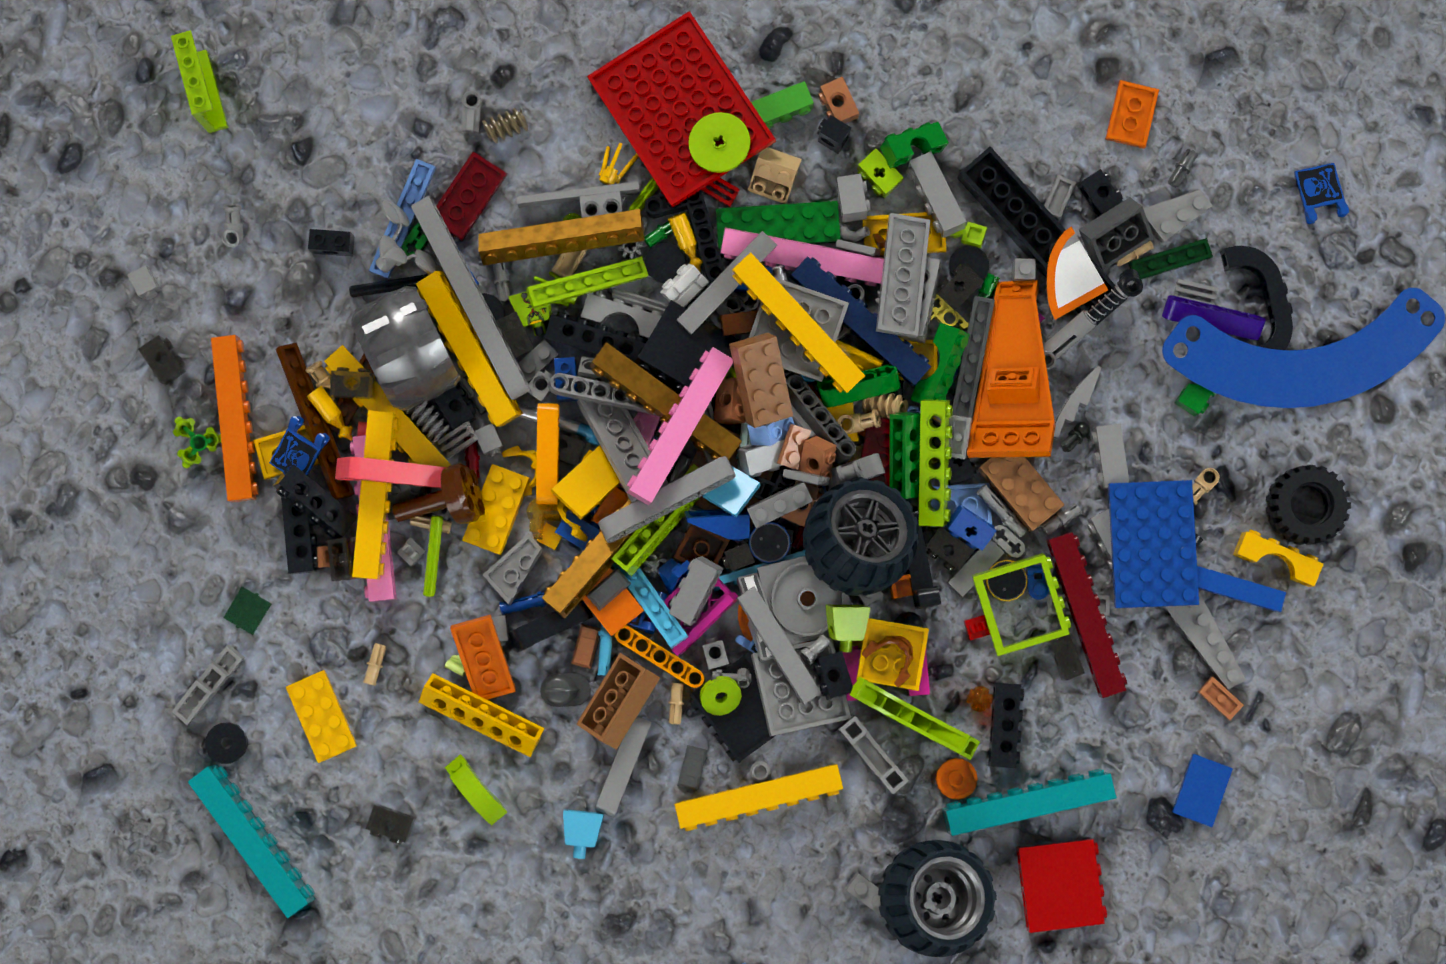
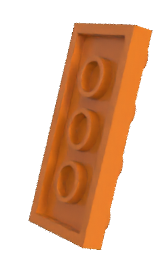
[450,614,516,700]

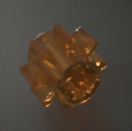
[966,686,993,712]

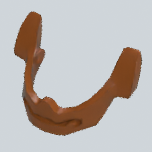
[862,636,913,687]

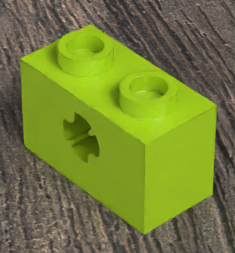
[857,149,904,198]

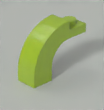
[445,754,507,826]

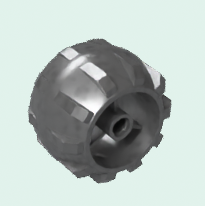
[351,286,460,411]

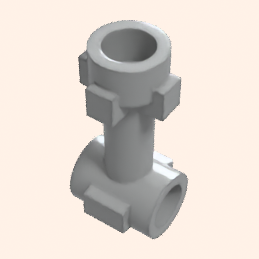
[712,668,751,688]

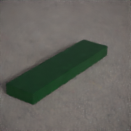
[1128,238,1213,282]

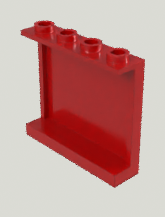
[1016,838,1107,933]

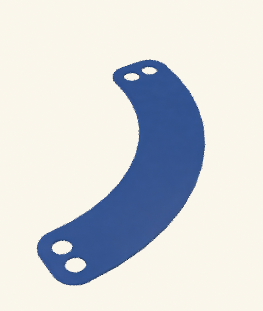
[1162,288,1445,408]

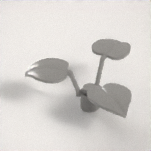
[376,200,439,274]

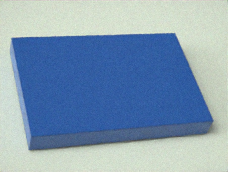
[1172,754,1233,827]

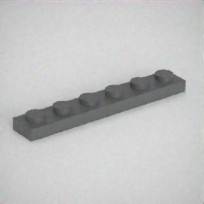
[952,296,995,418]

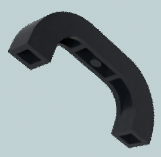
[1220,246,1293,350]

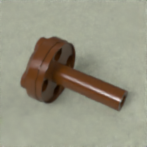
[393,463,485,524]

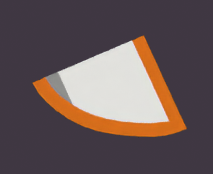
[1047,226,1108,320]

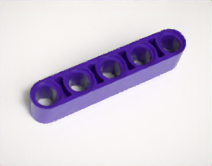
[1162,295,1266,340]

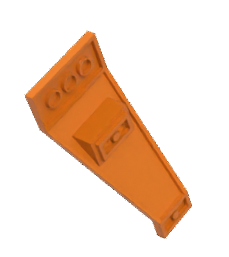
[967,280,1056,458]

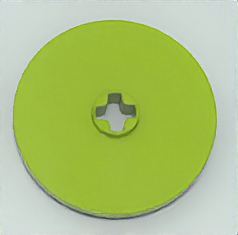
[689,112,750,173]

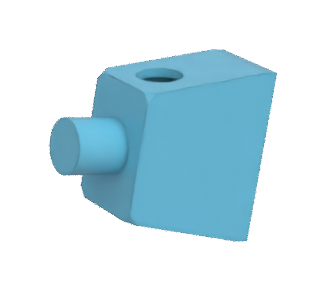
[563,809,604,859]

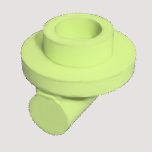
[444,655,465,677]

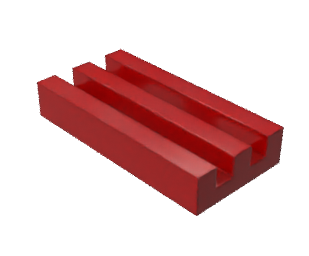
[701,178,740,208]

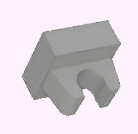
[396,537,426,566]

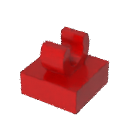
[964,615,990,641]

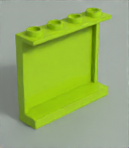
[171,30,229,133]

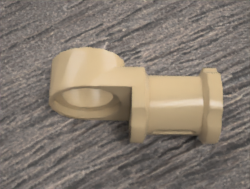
[305,360,339,401]
[837,409,881,434]
[1192,468,1219,506]

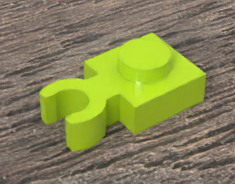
[949,222,987,248]

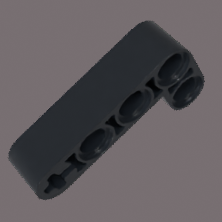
[509,600,593,653]

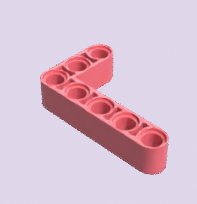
[335,457,447,489]

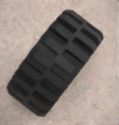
[1265,465,1351,545]

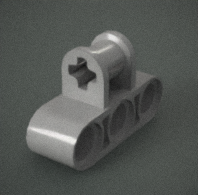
[827,453,885,491]

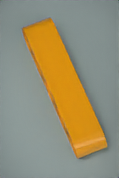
[536,403,559,505]
[615,626,704,688]

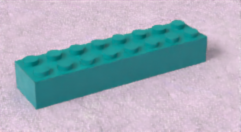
[188,765,316,919]
[942,769,1117,836]

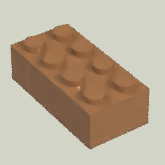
[729,332,793,428]
[977,457,1064,533]
[577,653,660,750]

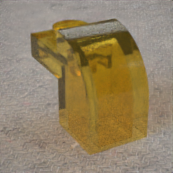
[526,498,561,540]

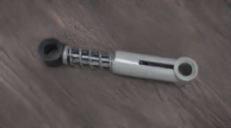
[1043,269,1143,370]

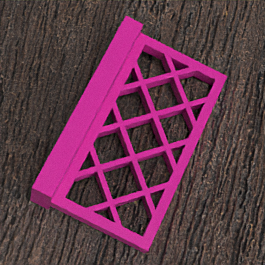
[647,579,738,656]

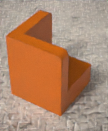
[890,574,913,599]

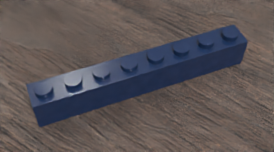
[789,256,931,386]

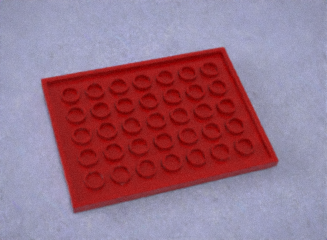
[587,11,776,208]

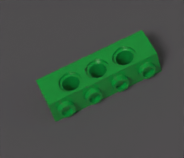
[890,412,920,499]

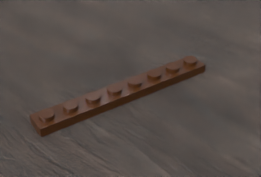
[276,342,355,500]

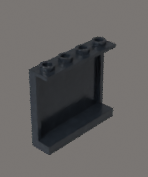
[635,300,740,394]
[689,651,776,763]

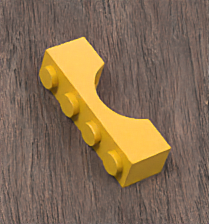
[1233,530,1324,587]

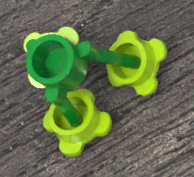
[173,417,221,468]

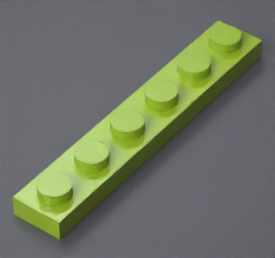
[526,257,649,309]

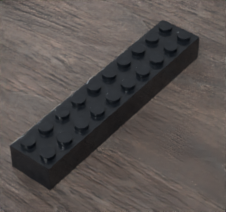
[957,146,1127,329]

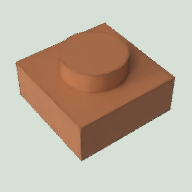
[317,546,340,568]

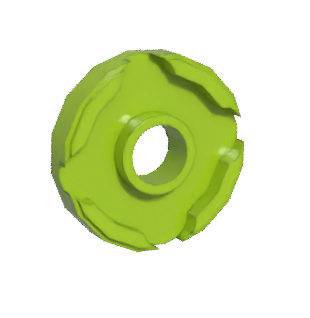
[699,676,742,716]

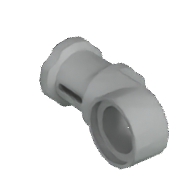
[222,204,243,248]

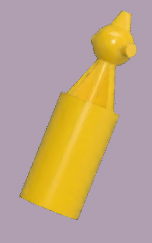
[668,212,703,272]
[306,385,353,441]

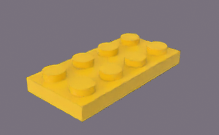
[462,464,531,555]
[286,670,358,763]

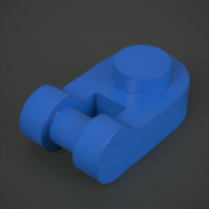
[1026,563,1049,600]

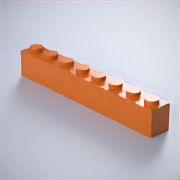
[211,335,259,503]

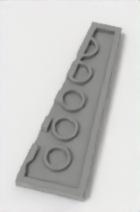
[1163,593,1246,690]

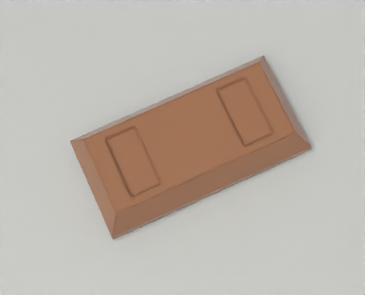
[571,624,601,669]

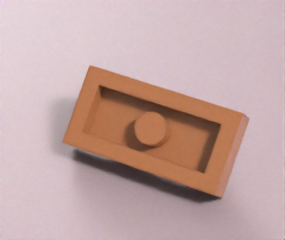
[777,423,811,470]
[1198,677,1244,720]

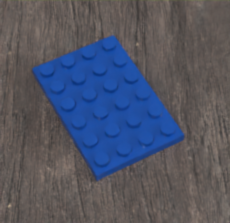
[1108,480,1199,608]

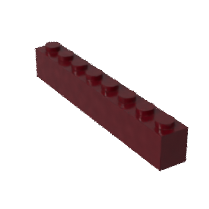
[1046,532,1127,698]

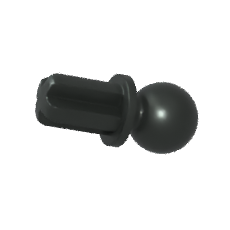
[1061,422,1090,452]

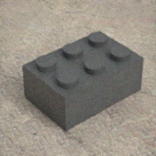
[1079,197,1154,270]

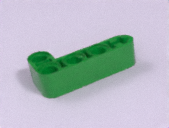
[816,365,900,407]

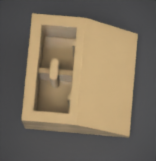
[748,147,802,204]

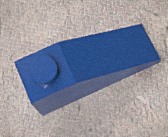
[684,508,750,541]

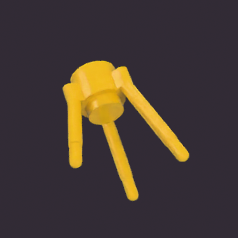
[599,143,639,185]

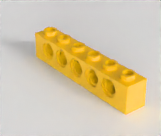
[419,673,545,757]

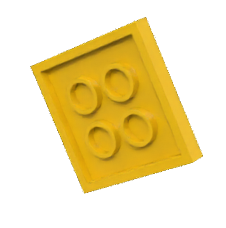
[856,618,929,691]

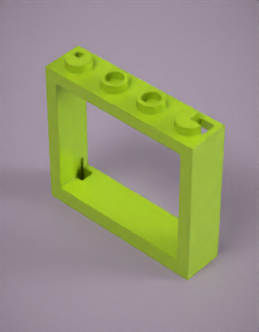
[972,553,1072,656]

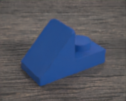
[658,558,690,594]

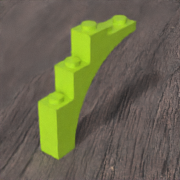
[850,677,980,760]

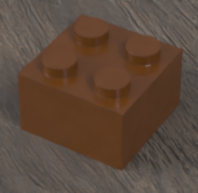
[673,524,730,564]

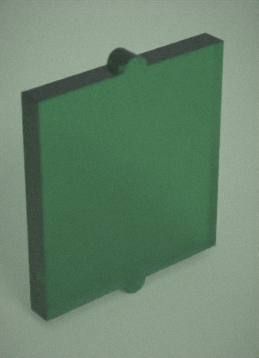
[223,587,272,635]

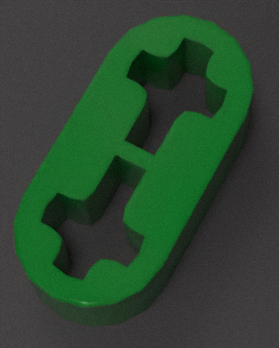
[402,223,429,256]

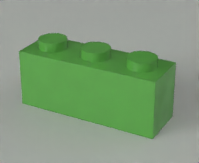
[751,81,814,129]

